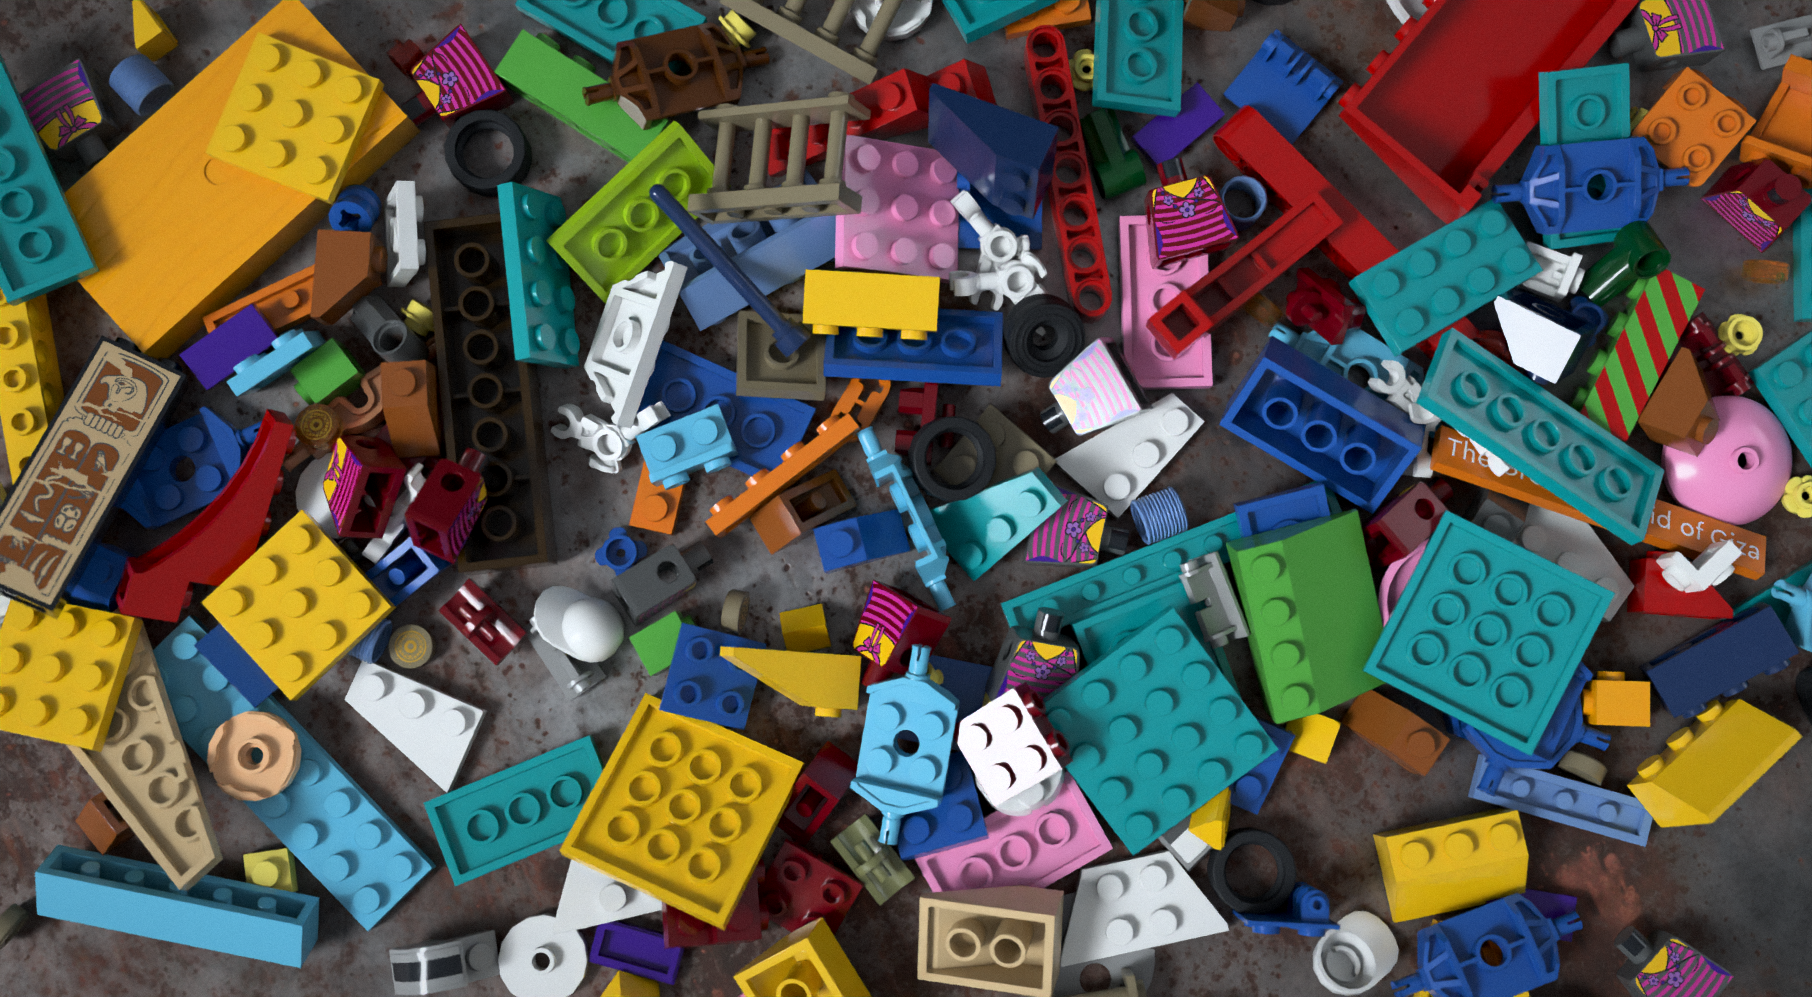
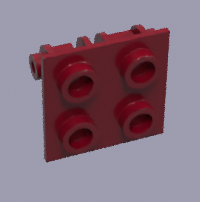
[1653,312,1754,397]
[758,839,864,935]

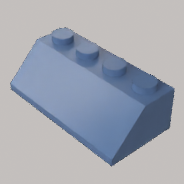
[658,170,836,331]

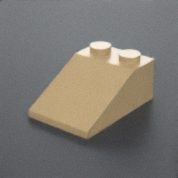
[917,885,1064,997]

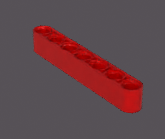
[1023,25,1112,324]

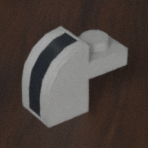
[389,930,500,995]

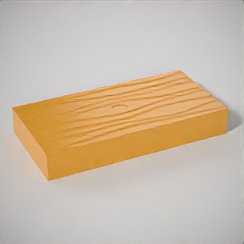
[64,0,421,359]

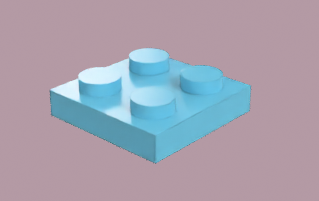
[227,328,326,397]

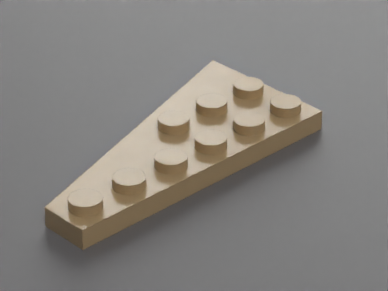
[67,607,223,891]

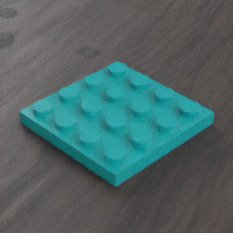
[1362,510,1615,756]
[1043,605,1279,856]

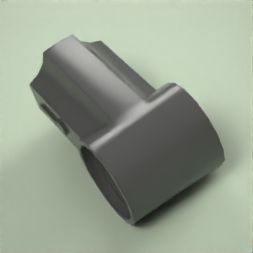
[350,294,429,362]

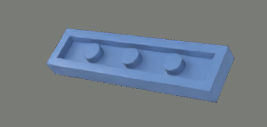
[1468,754,1653,847]

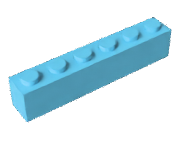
[35,845,320,968]

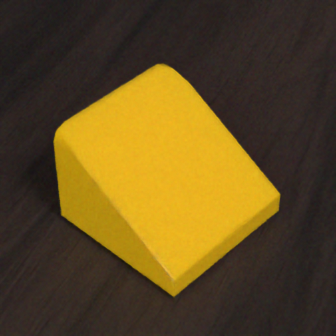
[132,0,178,62]
[1285,714,1341,764]

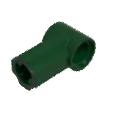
[1080,108,1146,200]
[1579,221,1671,308]

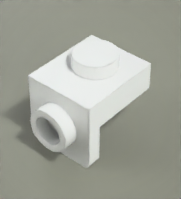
[1517,241,1585,303]
[1656,540,1743,593]

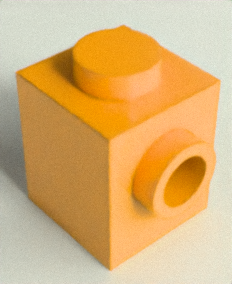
[1580,671,1650,727]

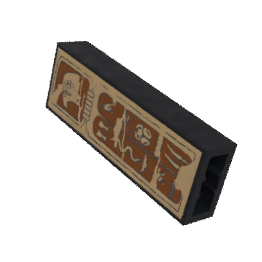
[0,335,189,619]

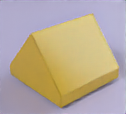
[779,603,831,652]
[1188,787,1231,850]

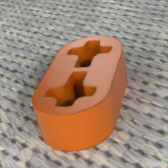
[831,378,891,443]

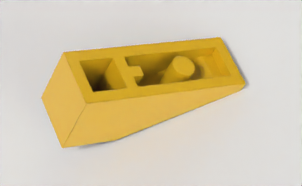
[720,646,861,717]

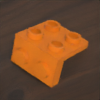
[1630,66,1757,187]

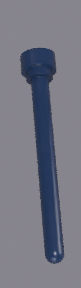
[649,184,812,358]

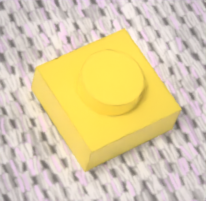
[243,847,298,892]

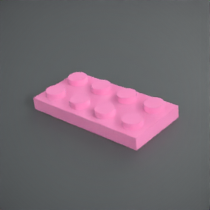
[1118,215,1213,390]
[915,770,1113,892]

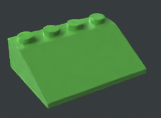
[1226,509,1386,724]

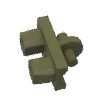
[830,813,915,906]

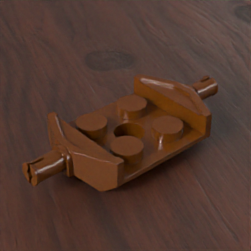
[582,22,770,130]

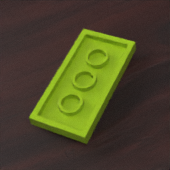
[546,121,731,304]

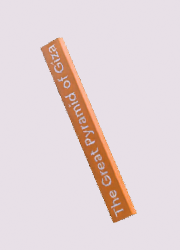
[1430,426,1766,580]

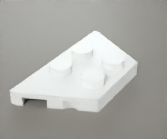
[584,261,688,429]
[1060,849,1229,967]
[552,860,662,935]

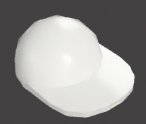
[534,586,625,663]
[1313,911,1399,996]

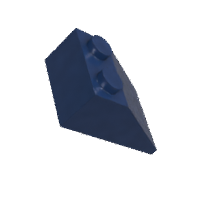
[928,83,1059,219]

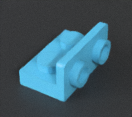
[635,404,739,490]

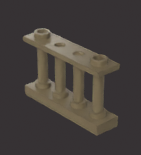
[719,0,922,84]
[687,91,871,224]

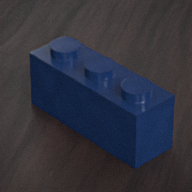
[1639,601,1800,719]

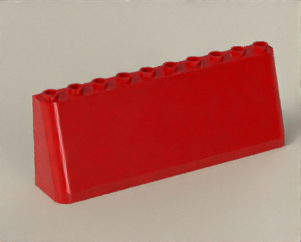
[1338,0,1640,224]

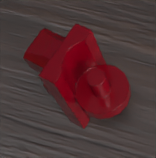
[1286,267,1366,345]
[894,382,957,466]
[438,578,529,665]

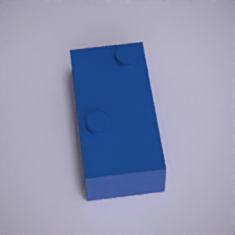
[1219,336,1426,514]

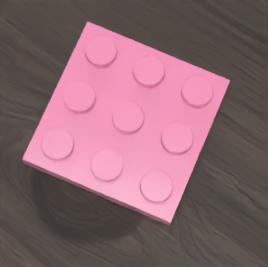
[835,135,959,284]

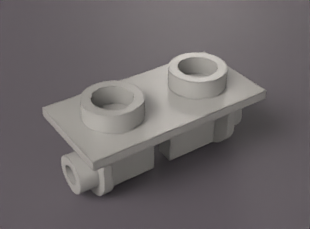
[1750,14,1812,71]
[1179,551,1251,649]
[523,616,607,701]

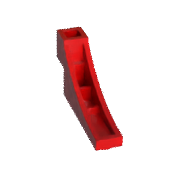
[768,59,997,178]
[1146,189,1344,360]
[115,409,296,623]

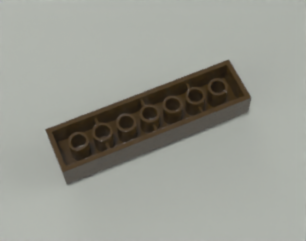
[423,213,558,575]

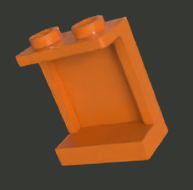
[1739,54,1812,189]

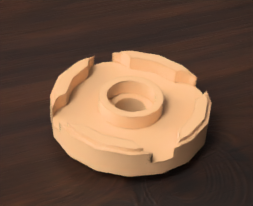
[207,711,302,801]

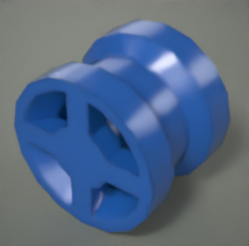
[328,184,382,232]

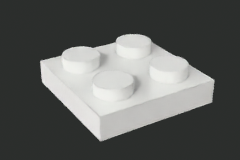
[384,180,426,287]

